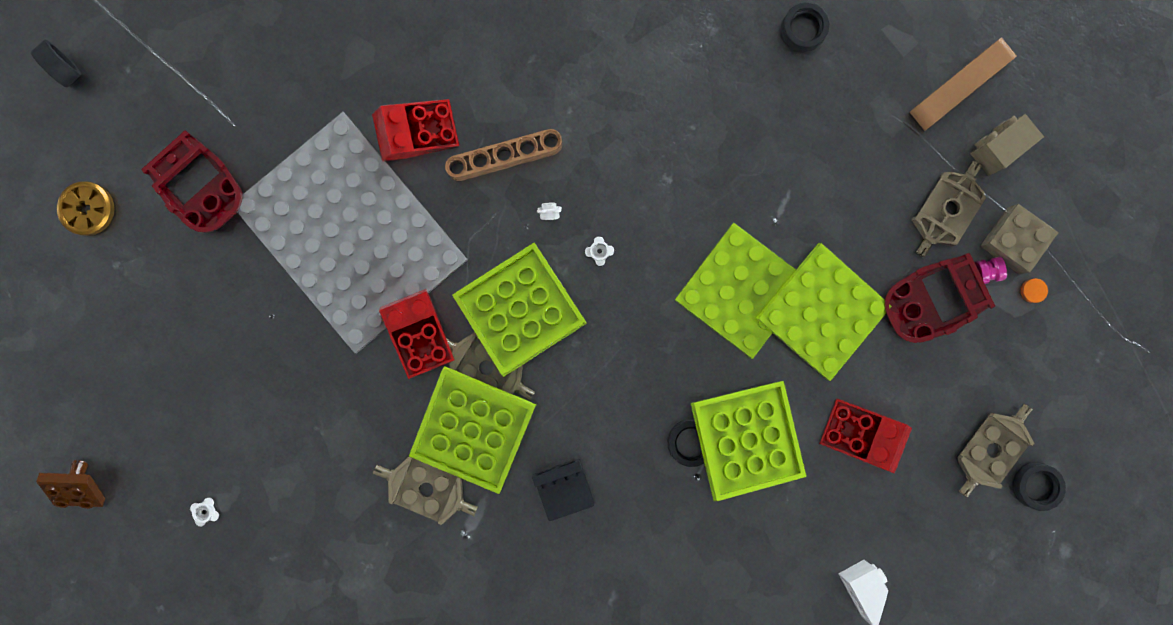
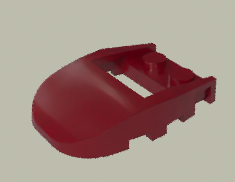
[141,130,243,233]
[885,253,995,343]

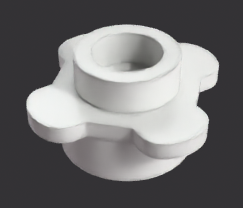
[537,203,562,220]
[585,237,614,266]
[190,498,219,526]

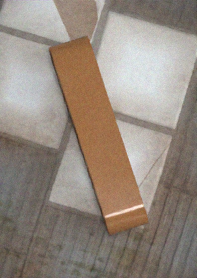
[909,37,1017,131]
[445,129,562,181]

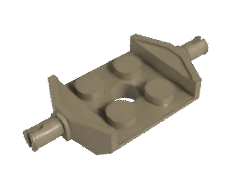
[912,161,986,257]
[446,332,535,400]
[957,404,1035,498]
[373,457,478,525]

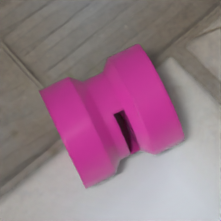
[974,257,1007,284]

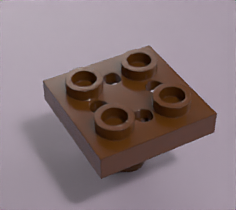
[36,460,105,509]

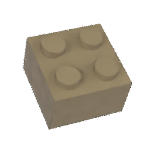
[970,114,1044,176]
[980,204,1059,275]

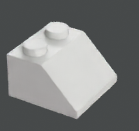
[838,560,888,625]

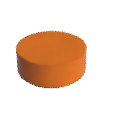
[1021,278,1048,303]

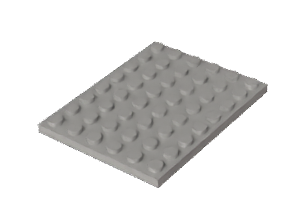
[237,112,468,354]

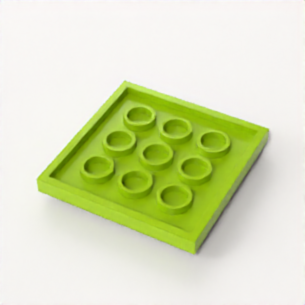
[675,223,796,359]
[452,242,587,377]
[756,243,892,381]
[409,366,536,494]
[691,381,806,501]

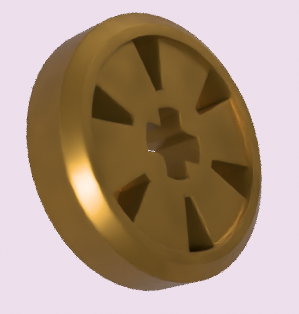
[57,181,114,236]

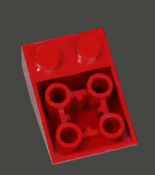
[372,99,459,161]
[379,289,455,379]
[819,399,912,474]

